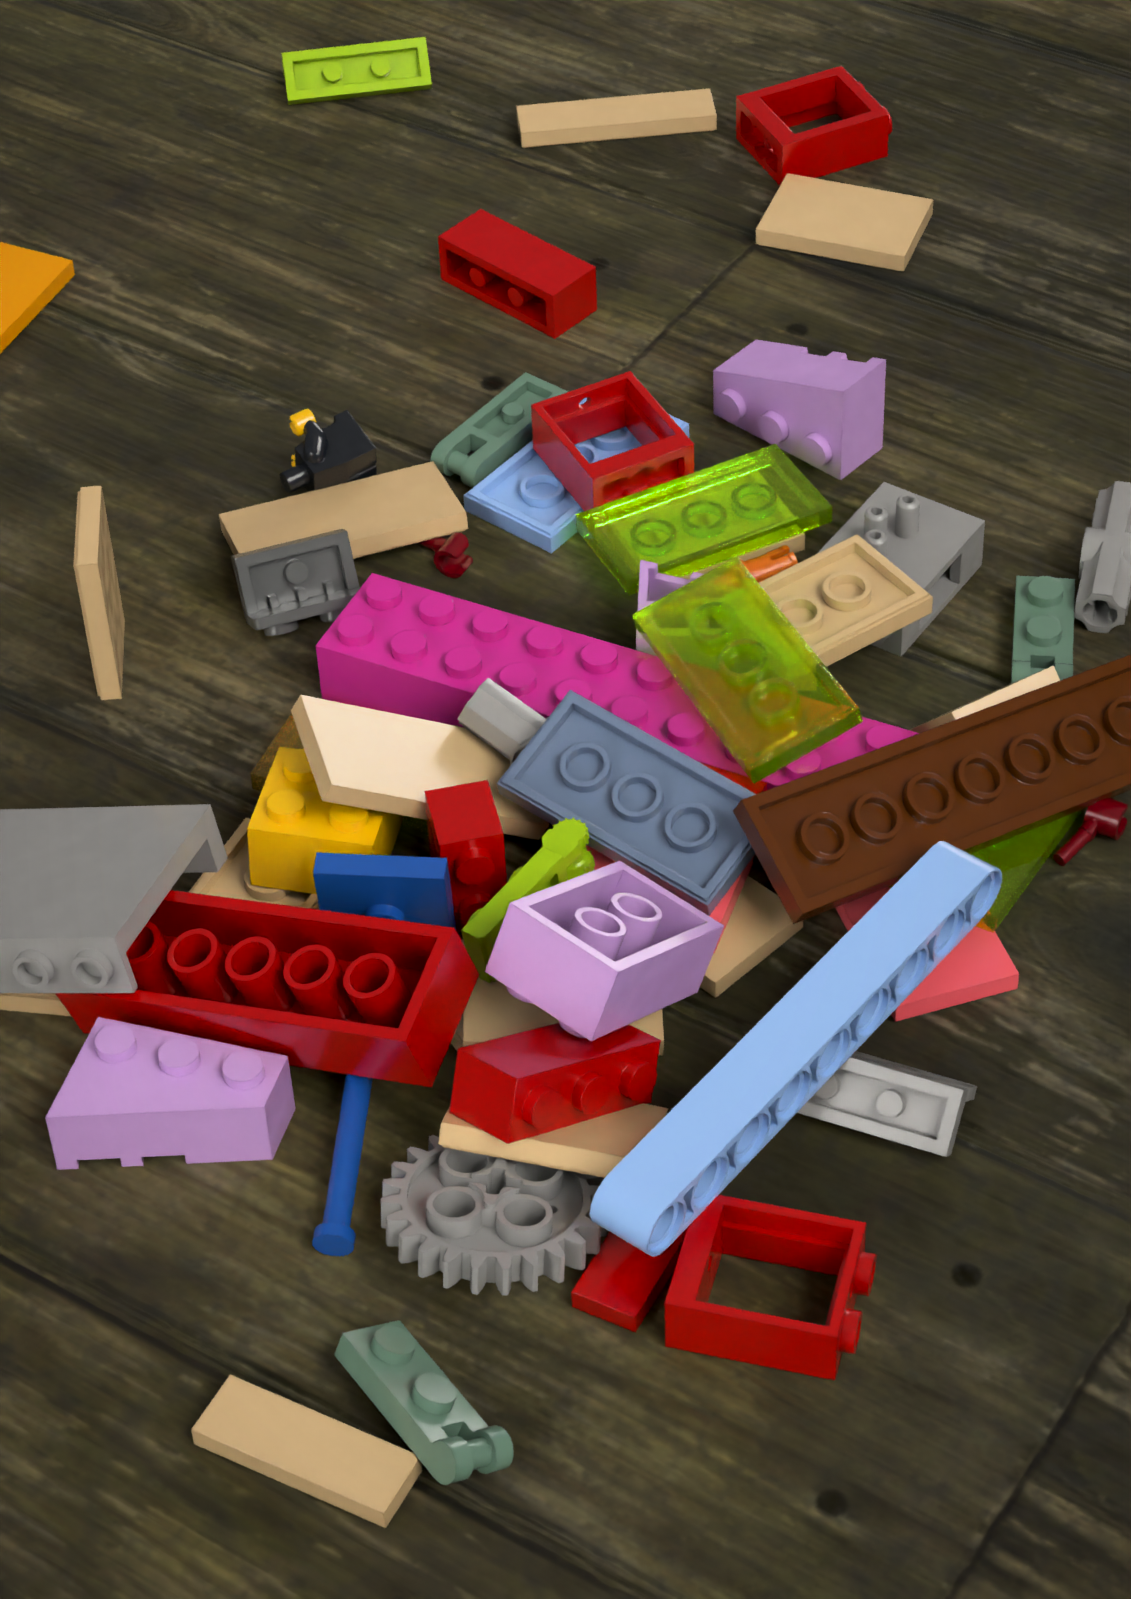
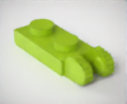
[461,818,595,983]

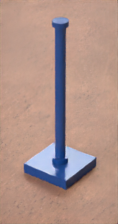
[312,852,457,1256]

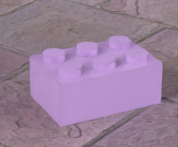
[485,860,724,1041]

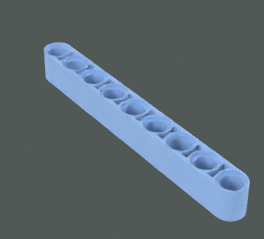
[590,841,1003,1257]

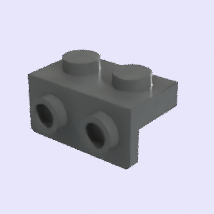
[231,529,360,636]

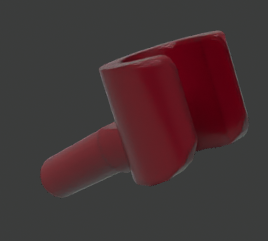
[419,532,473,578]
[1053,798,1128,866]

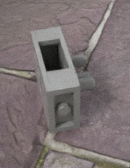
[817,482,985,657]

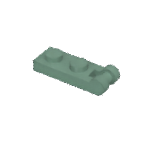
[430,372,568,488]
[1011,575,1075,683]
[334,1320,514,1485]

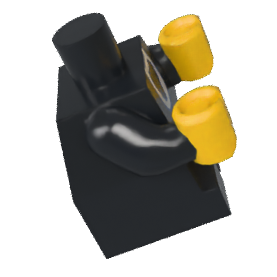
[280,409,377,493]

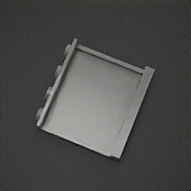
[0,804,228,993]

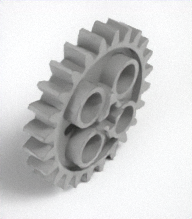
[381,1135,608,1296]

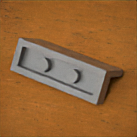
[797,1051,977,1157]

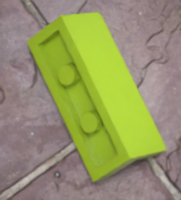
[282,37,432,105]

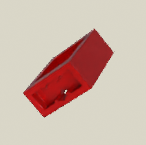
[736,66,892,186]
[531,371,695,524]
[664,1195,877,1380]

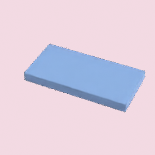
[463,397,689,554]

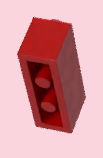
[438,209,597,339]
[449,1023,661,1144]

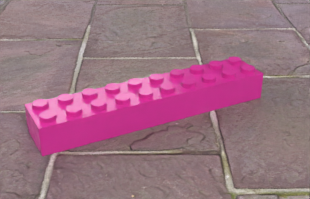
[316,573,919,790]

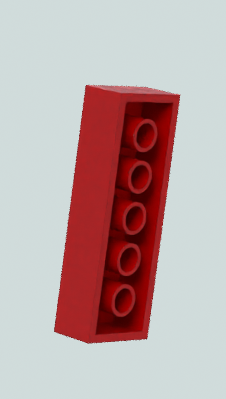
[55,890,479,1088]

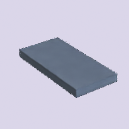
[497,690,756,916]

